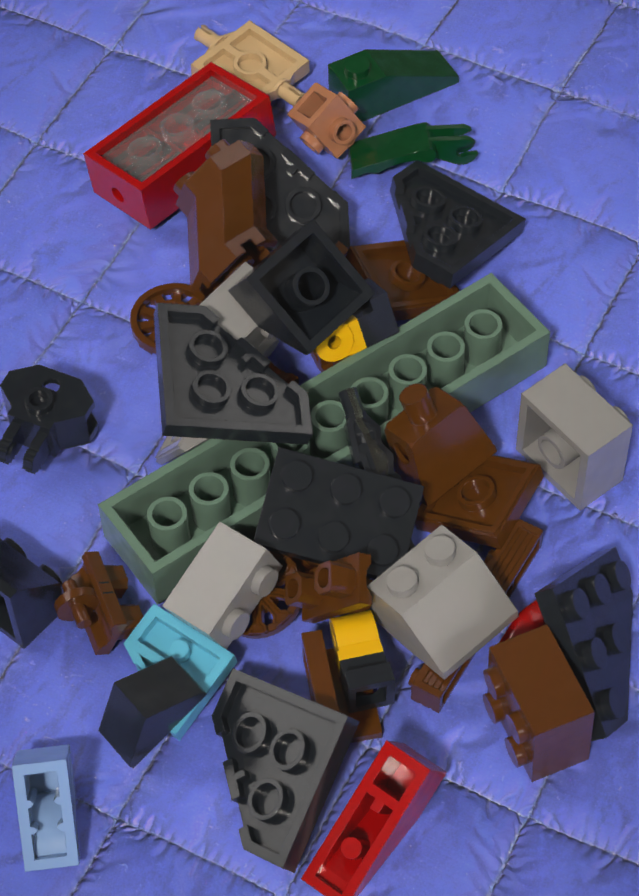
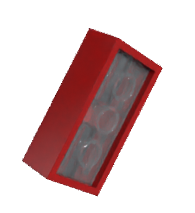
[83,62,277,230]

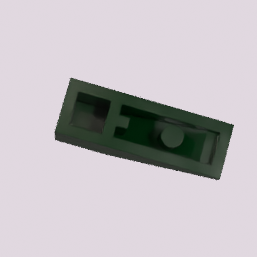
[328,49,459,122]

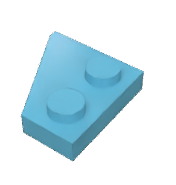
[123,603,238,741]

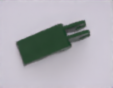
[348,122,478,179]

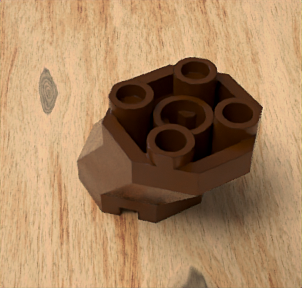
[173,139,278,302]

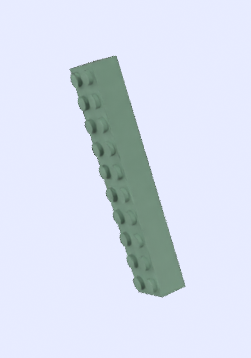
[98,273,550,605]

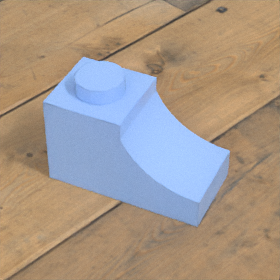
[12,744,80,872]

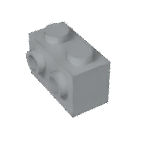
[162,522,283,650]

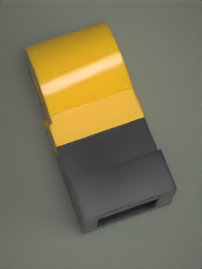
[313,278,399,362]
[329,610,395,713]

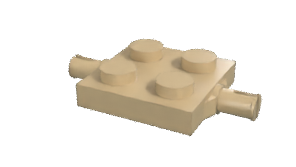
[191,20,310,107]

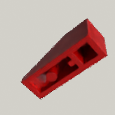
[301,740,447,896]

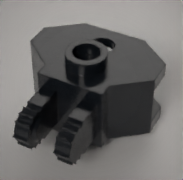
[0,365,99,474]

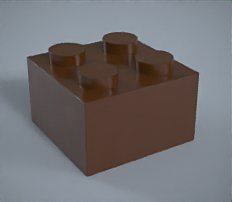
[483,624,595,782]

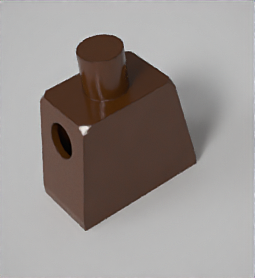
[384,384,497,507]

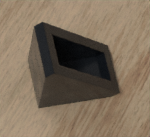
[98,657,207,768]

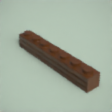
[408,519,543,713]

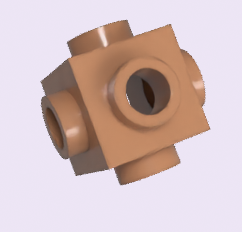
[287,82,366,159]

